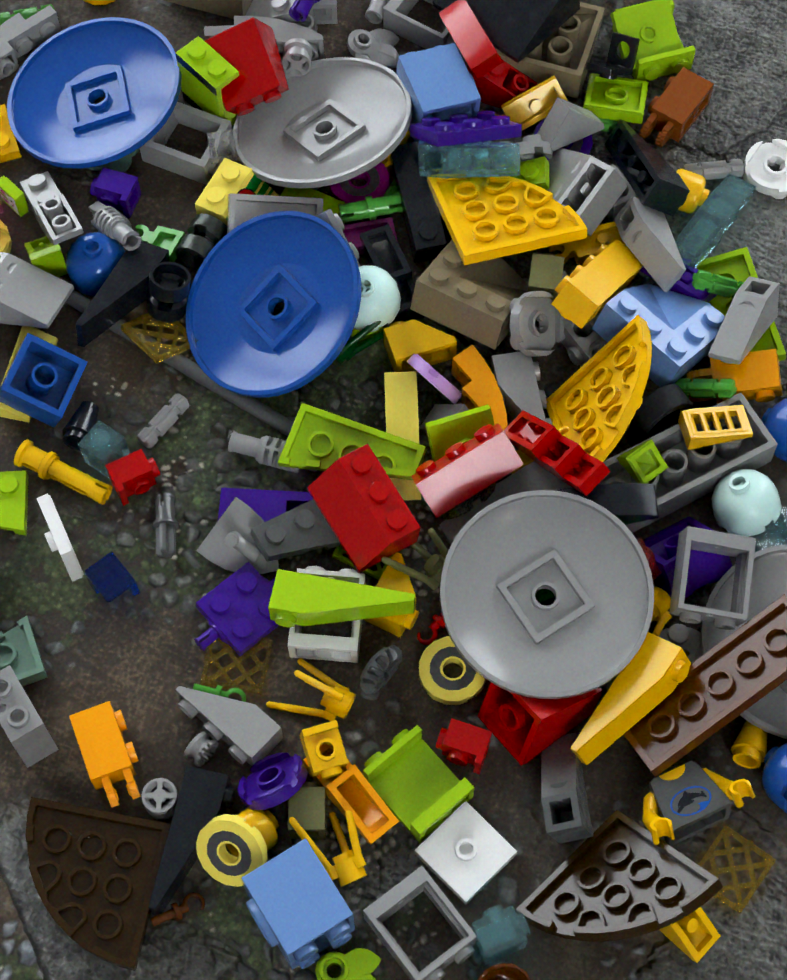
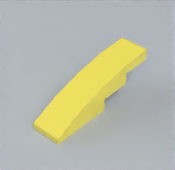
[384,371,421,501]

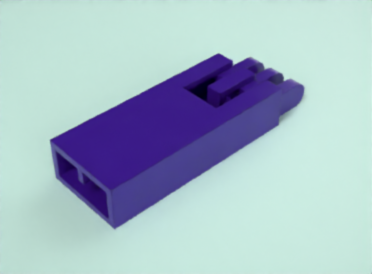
[218,488,313,522]

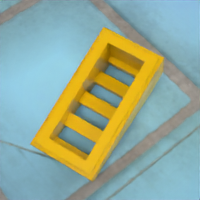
[678,405,753,450]

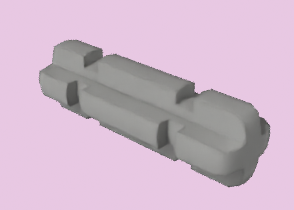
[684,159,744,180]
[137,393,189,449]

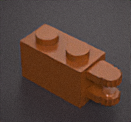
[639,67,714,148]

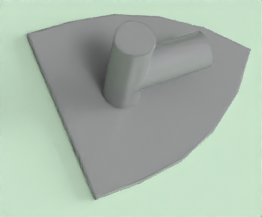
[196,497,279,574]

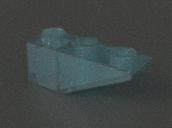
[418,141,520,178]

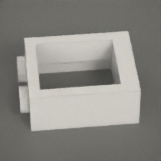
[288,566,366,663]

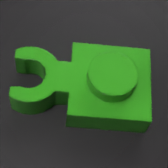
[135,225,186,262]

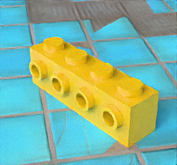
[551,239,643,329]

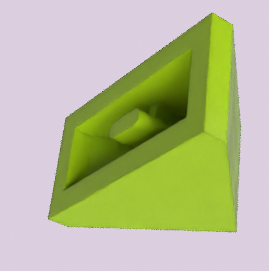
[24,236,67,277]

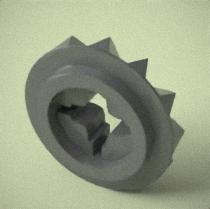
[360,645,403,695]

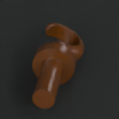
[150,892,205,927]

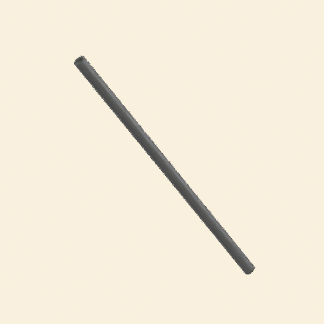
[65,290,294,437]

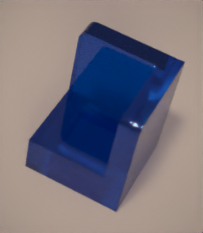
[84,552,140,602]

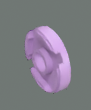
[407,353,462,404]

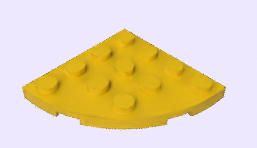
[427,171,588,265]
[546,315,652,462]

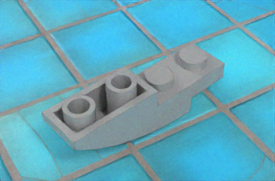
[0,5,61,80]
[204,16,324,60]
[20,171,84,245]

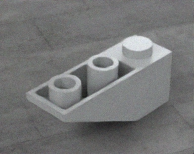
[614,196,686,292]
[708,276,780,365]
[491,351,552,425]
[175,686,283,766]

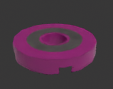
[329,162,389,204]

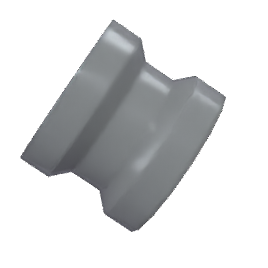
[282,38,313,77]
[141,778,179,821]

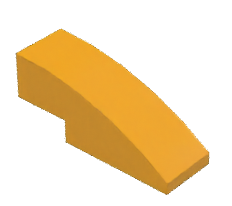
[452,344,508,430]
[302,744,399,845]

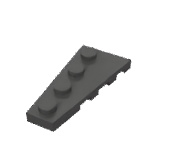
[250,500,340,562]

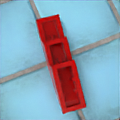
[504,410,611,496]

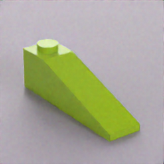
[268,569,415,628]

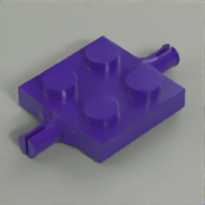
[194,562,286,656]

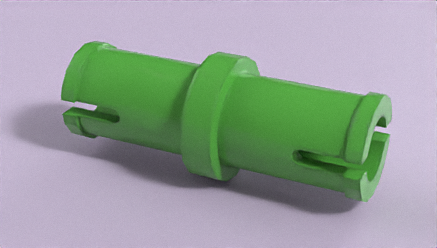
[338,192,403,224]

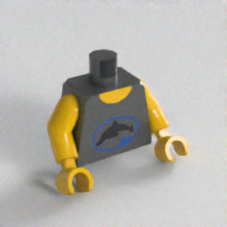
[642,761,755,846]

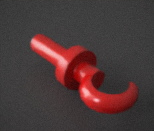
[417,613,446,645]

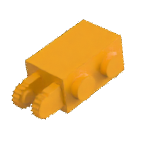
[687,348,783,404]
[69,701,141,808]

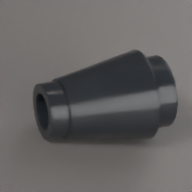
[62,401,99,451]

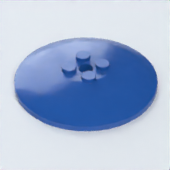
[7,17,182,169]
[186,211,361,398]

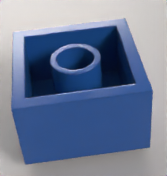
[0,333,88,428]

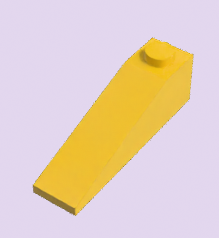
[570,632,691,765]

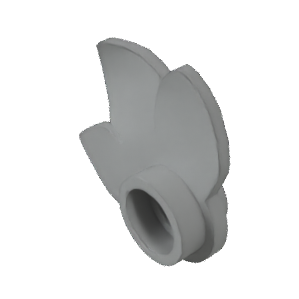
[347,28,400,68]

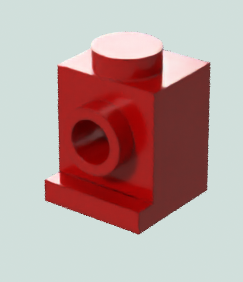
[105,448,161,506]
[435,718,492,775]

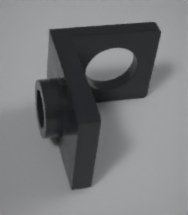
[586,32,640,80]

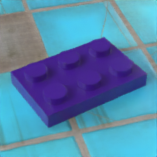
[410,111,522,147]

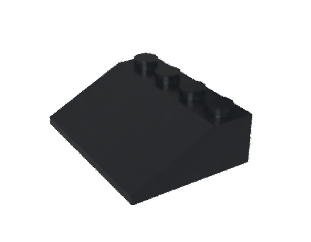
[433,0,580,63]

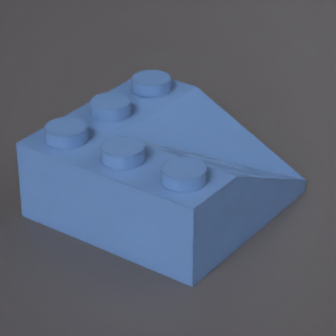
[591,283,725,388]

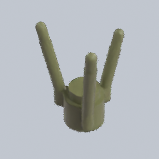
[381,528,448,590]

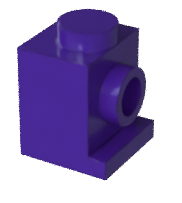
[90,167,142,219]

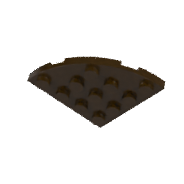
[26,797,171,971]
[515,810,723,942]

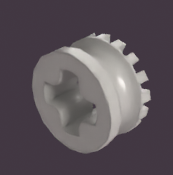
[184,731,219,767]

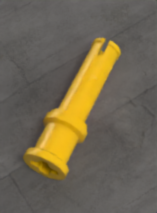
[13,439,113,505]

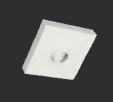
[37,493,84,582]
[414,801,517,905]

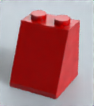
[204,17,289,116]
[477,683,603,766]

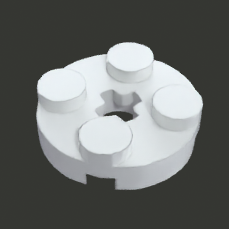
[743,139,787,199]

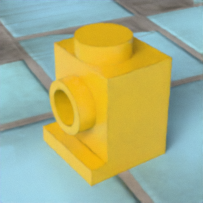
[299,720,349,780]

